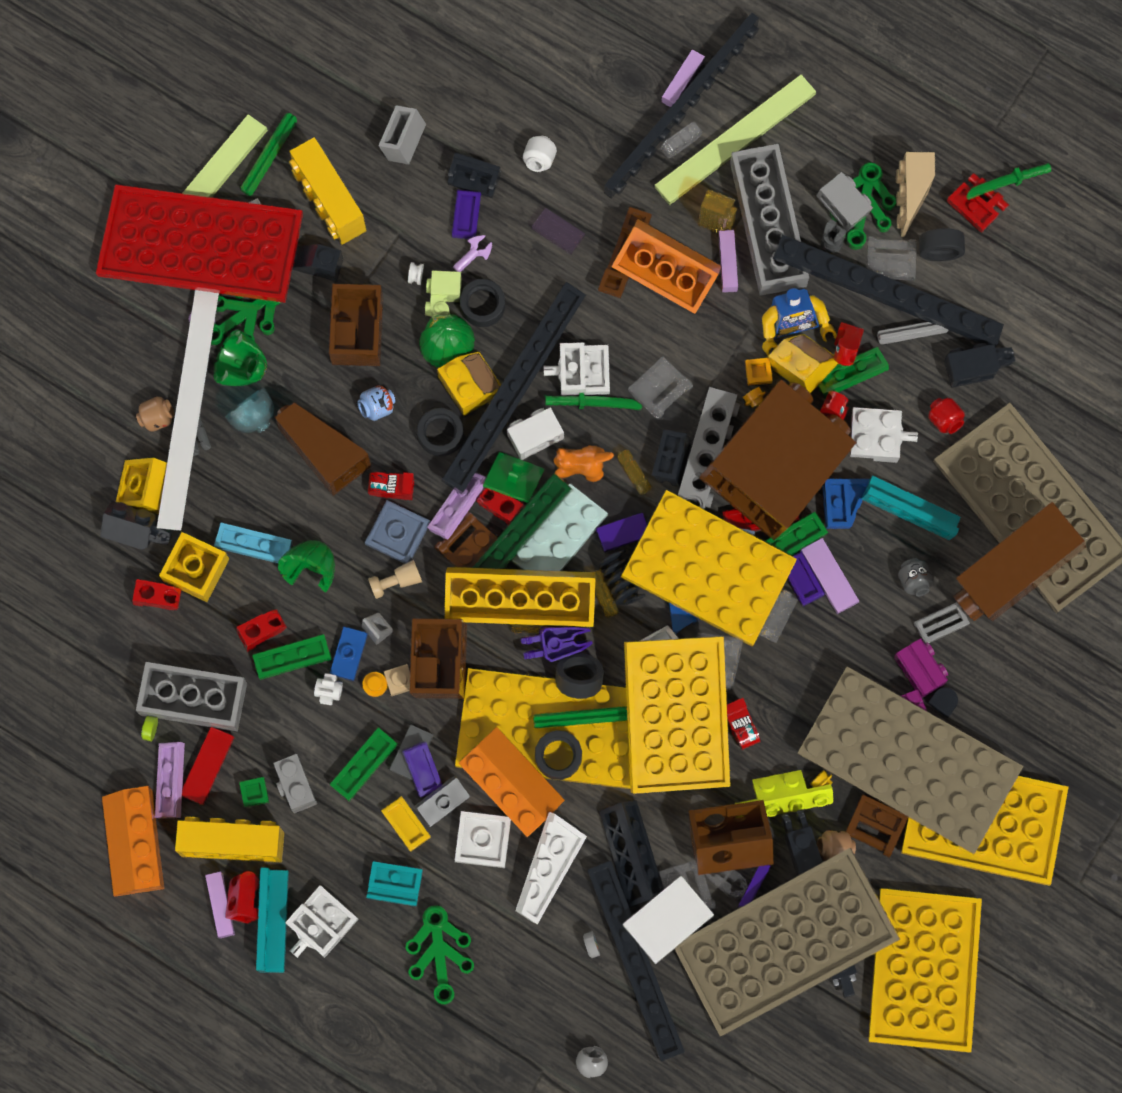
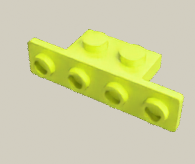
[735,770,833,818]

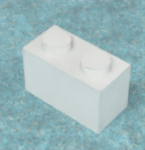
[507,408,564,460]

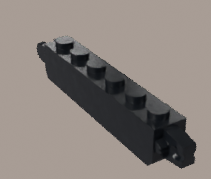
[782,809,857,998]

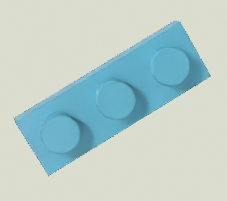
[214,523,293,563]

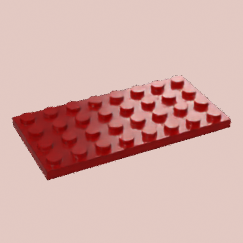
[96,185,303,303]

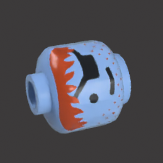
[357,385,395,421]

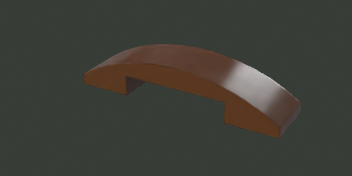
[598,207,652,299]

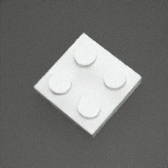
[455,811,511,868]

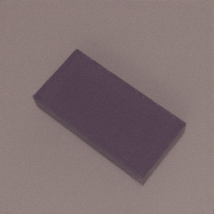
[532,208,585,254]

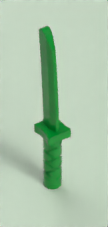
[966,163,1051,200]
[545,393,642,410]

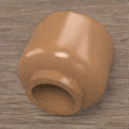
[136,397,175,432]
[817,830,856,862]

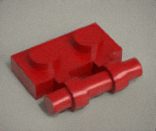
[947,173,1009,233]

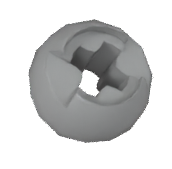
[576,1046,608,1078]

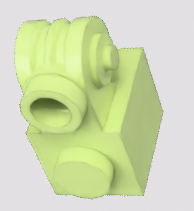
[425,271,462,317]

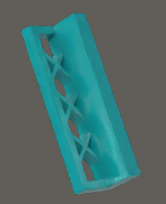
[861,476,961,540]
[256,868,289,973]

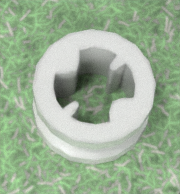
[408,262,424,285]

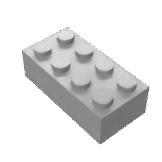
[136,662,247,731]

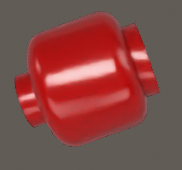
[928,398,965,434]

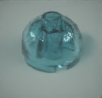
[225,387,274,433]

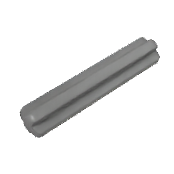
[877,322,948,345]

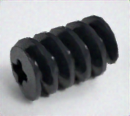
[599,550,646,605]

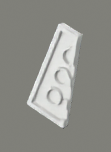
[515,812,587,924]

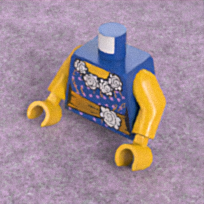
[762,288,837,356]

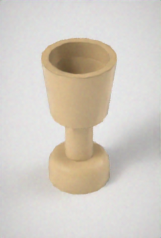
[368,560,422,599]

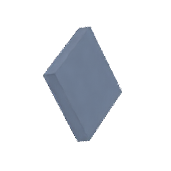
[365,500,431,564]

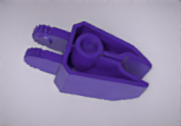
[521,625,592,662]

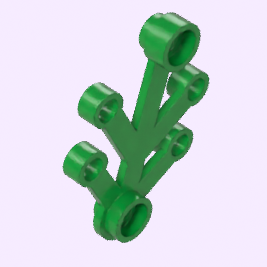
[830,163,896,250]
[211,296,282,345]
[406,905,474,1005]

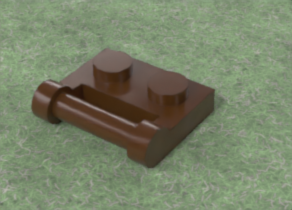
[434,511,497,568]
[846,795,908,858]

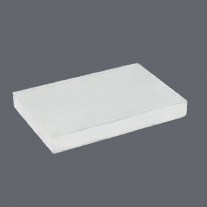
[623,876,714,964]

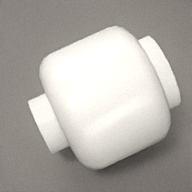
[523,136,557,172]

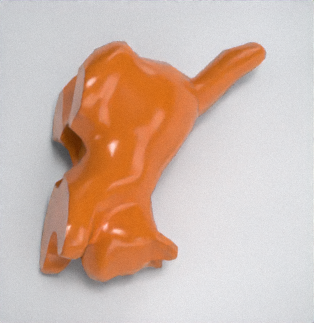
[554,446,614,482]

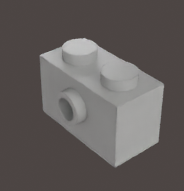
[379,106,426,164]
[816,172,873,232]
[273,754,317,813]

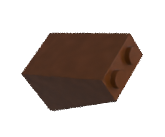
[275,403,371,496]

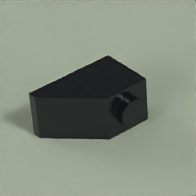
[292,244,343,282]

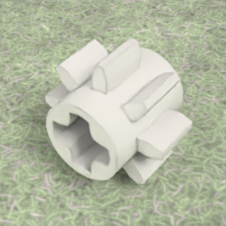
[314,673,343,705]

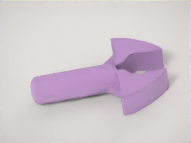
[453,235,492,272]

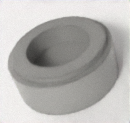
[583,931,600,958]

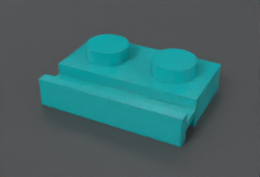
[366,861,423,907]

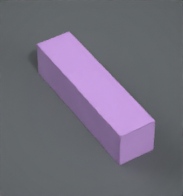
[662,50,705,107]
[718,230,738,292]
[205,872,235,938]

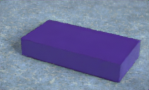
[452,190,481,239]
[596,513,647,553]
[787,551,825,607]
[402,741,442,798]
[738,865,770,908]

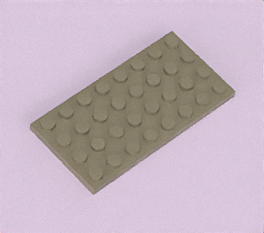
[933,403,1122,613]
[797,667,1024,854]
[675,848,901,1037]

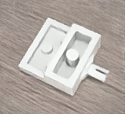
[544,343,610,395]
[850,407,918,463]
[286,886,358,958]

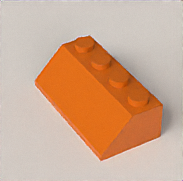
[612,219,721,314]
[459,727,565,837]
[102,786,164,897]

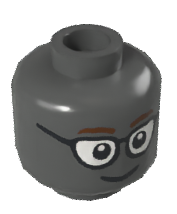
[898,558,934,597]

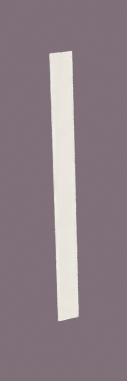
[157,290,219,530]

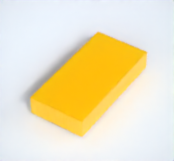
[381,796,431,852]

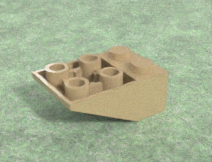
[896,152,935,237]

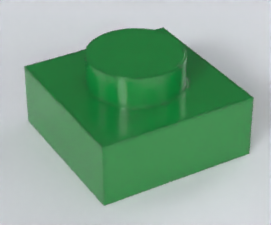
[239,777,270,808]

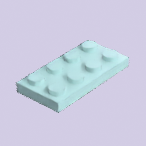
[511,484,608,571]

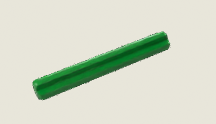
[241,113,297,196]
[533,706,628,728]

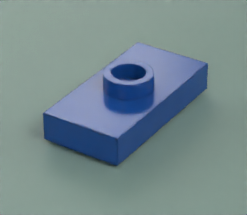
[330,627,368,681]

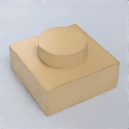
[384,664,410,696]

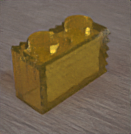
[698,189,737,233]

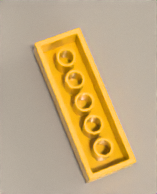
[445,567,595,627]

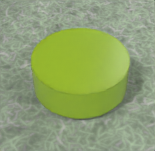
[141,715,158,741]

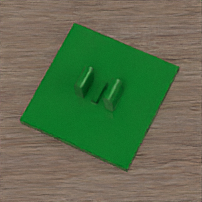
[483,452,545,503]

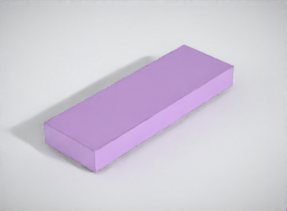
[427,473,486,540]
[800,538,859,614]
[155,742,185,819]

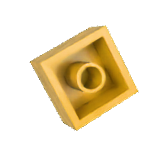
[159,532,229,602]

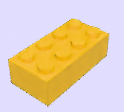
[289,137,366,245]
[175,817,284,863]

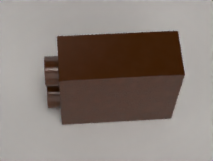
[699,379,857,540]
[953,502,1086,621]

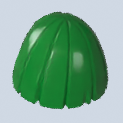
[419,314,475,368]
[213,330,267,386]
[278,540,335,593]

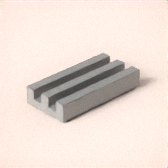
[914,602,970,643]

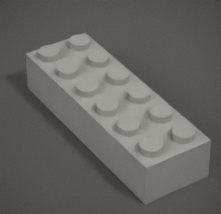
[730,144,809,296]

